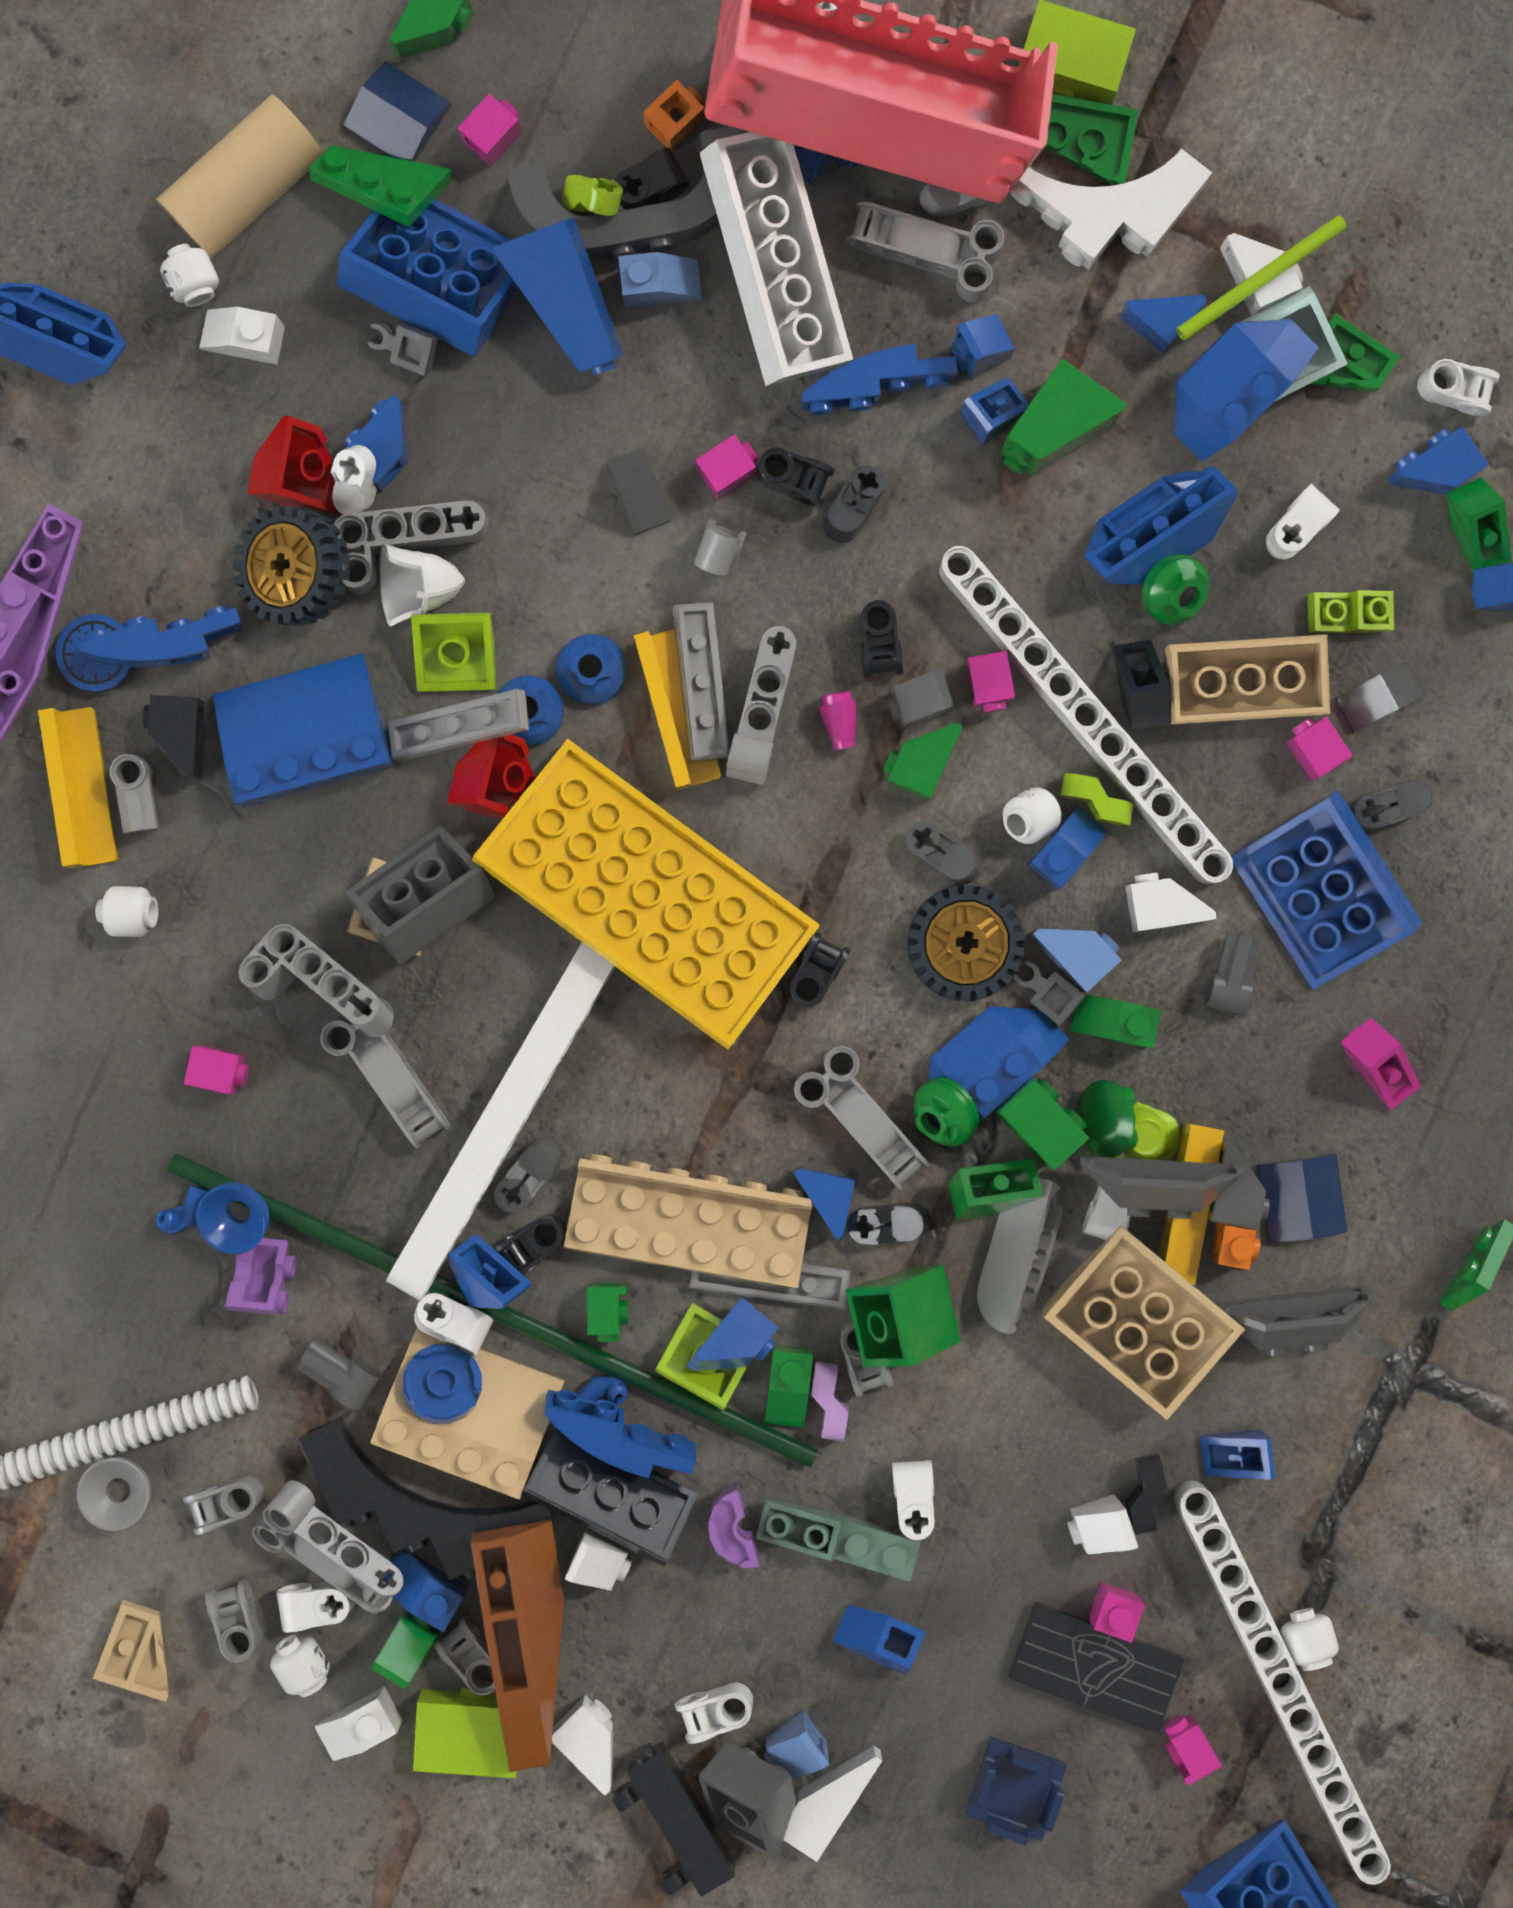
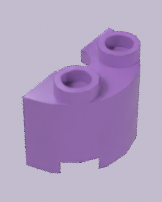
[225,1238,296,1315]
[708,1481,759,1568]

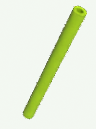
[1176,215,1347,341]

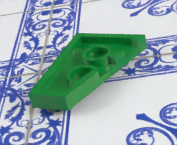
[1044,94,1139,186]
[309,145,452,227]

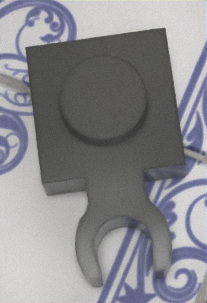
[367,321,439,376]
[1014,961,1086,1027]

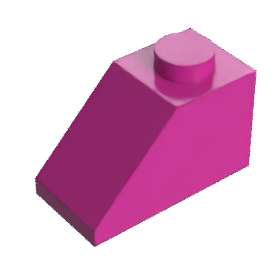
[1341,1018,1421,1111]

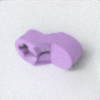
[810,1361,849,1441]

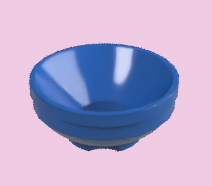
[556,634,627,706]
[497,675,564,747]
[196,1182,269,1254]

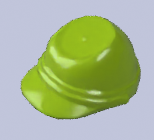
[1115,1102,1180,1160]

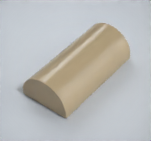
[156,94,324,260]
[1163,635,1330,724]

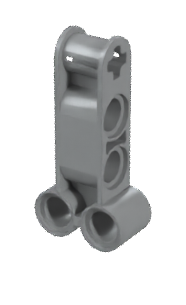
[845,202,1005,303]
[726,626,796,786]
[320,998,450,1149]
[793,1045,930,1191]
[252,1481,403,1613]

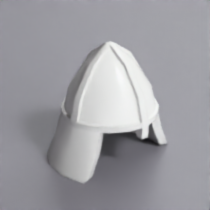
[379,543,465,627]

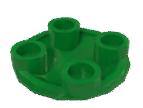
[1077,1079,1138,1157]

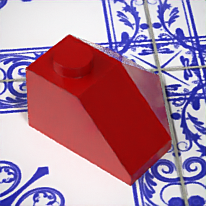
[247,415,339,514]
[447,734,539,819]

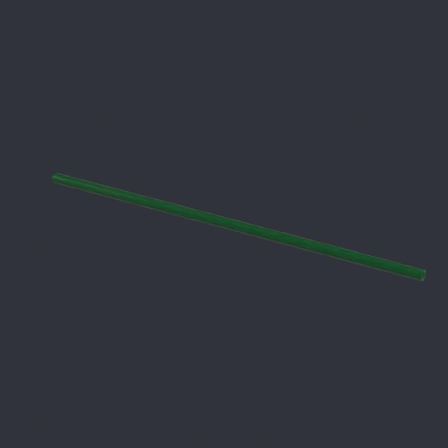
[167,1153,818,1468]

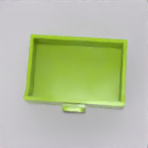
[1018,0,1136,105]
[413,1685,518,1778]

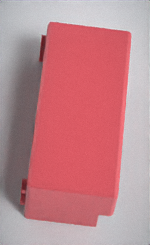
[704,0,1058,203]

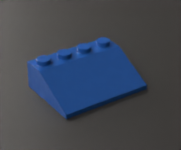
[336,200,517,358]
[212,653,395,808]
[1231,790,1423,990]
[1179,1819,1338,1908]

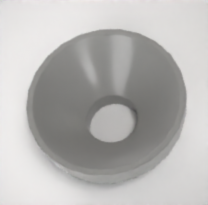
[77,1457,151,1531]

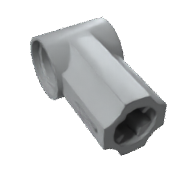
[110,754,159,834]

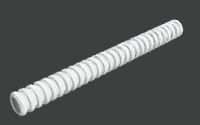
[0,1375,259,1491]

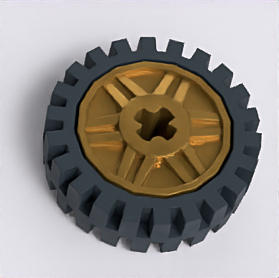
[233,506,350,626]
[907,885,1025,1001]

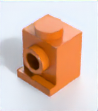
[643,80,705,152]
[1210,1222,1260,1270]

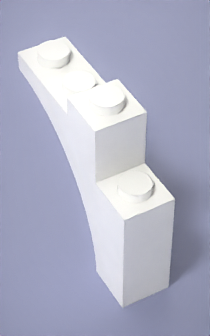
[1010,148,1212,270]

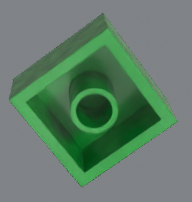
[994,1078,1089,1171]

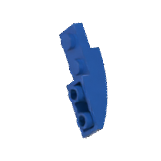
[801,344,958,415]
[77,606,243,668]
[544,1389,696,1478]

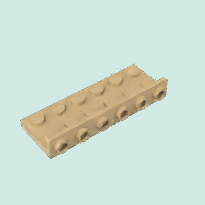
[564,1154,813,1290]

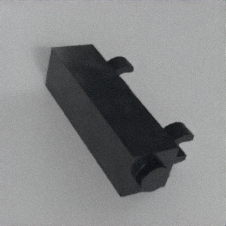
[612,1741,736,1897]

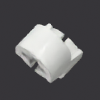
[331,445,377,515]

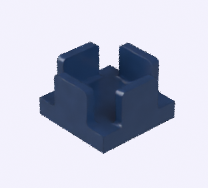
[966,1736,1067,1845]

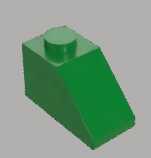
[389,0,473,58]
[1446,477,1512,573]
[883,723,963,801]
[1070,994,1162,1049]
[948,1158,1043,1221]
[764,1344,813,1428]
[371,1610,439,1689]

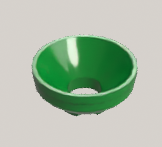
[1142,554,1210,626]
[913,1077,979,1147]

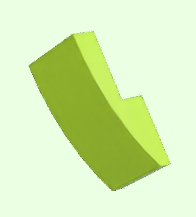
[1307,590,1394,634]

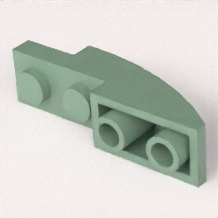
[756,1499,922,1582]

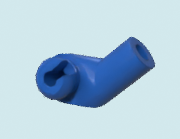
[156,1185,208,1234]
[577,1376,628,1405]

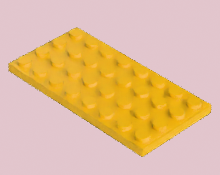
[472,739,820,1050]

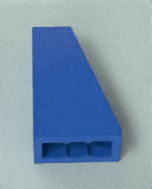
[493,218,624,375]

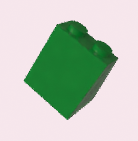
[1000,359,1127,476]
[845,1264,961,1367]

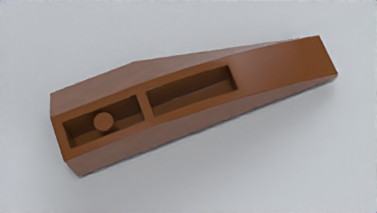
[471,1519,564,1772]

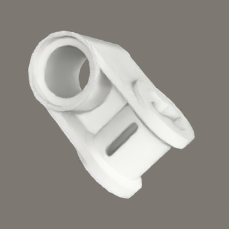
[1417,359,1500,416]
[1265,484,1340,560]
[1082,1185,1131,1241]
[414,1293,493,1357]
[892,1460,935,1540]
[276,1581,355,1632]
[674,1682,753,1744]

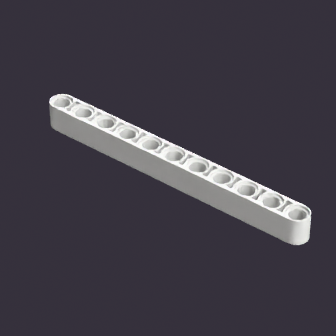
[939,546,1233,885]
[386,942,615,1301]
[1174,1480,1391,1885]

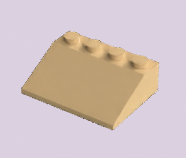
[1041,1226,1245,1420]
[370,1328,565,1499]

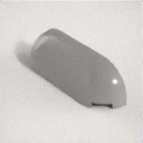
[977,1178,1063,1334]

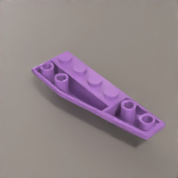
[0,503,84,744]

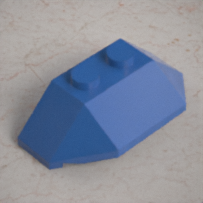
[0,283,126,385]
[1174,318,1319,461]
[1084,467,1238,585]
[927,1006,1069,1129]

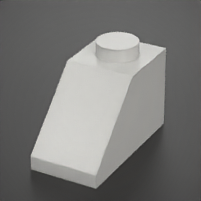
[1220,233,1303,316]
[199,307,285,365]
[1125,873,1216,932]
[1067,1494,1138,1554]
[565,1527,633,1590]
[314,1686,403,1761]
[552,1695,613,1796]

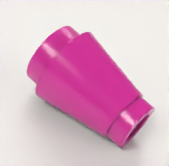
[818,691,856,750]

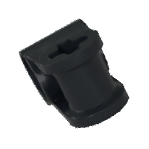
[615,147,690,211]
[757,447,835,508]
[859,600,903,678]
[789,931,851,1009]
[493,1214,567,1275]

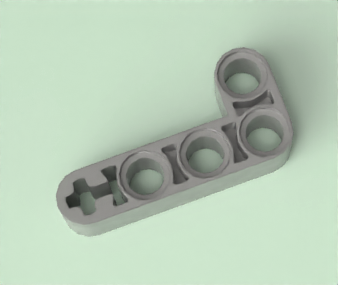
[334,500,489,594]
[238,924,394,1037]

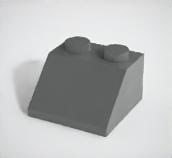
[698,1741,796,1860]

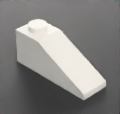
[784,1745,882,1862]

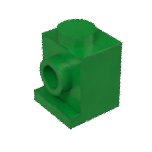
[587,1283,629,1342]

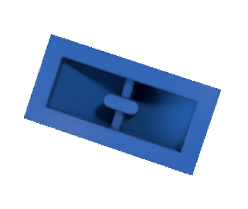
[1121,295,1206,354]
[960,377,1030,445]
[793,1167,855,1239]
[447,1234,532,1309]
[1200,1429,1275,1480]

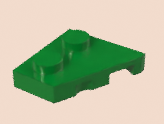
[1310,313,1400,393]
[1438,1219,1513,1312]

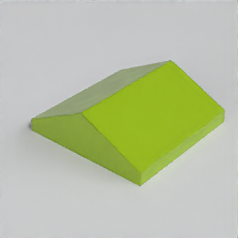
[411,613,496,692]
[654,1303,747,1410]

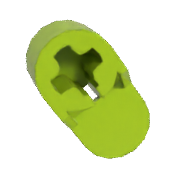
[561,175,623,216]
[1060,773,1134,827]

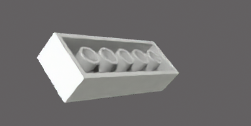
[699,132,853,386]

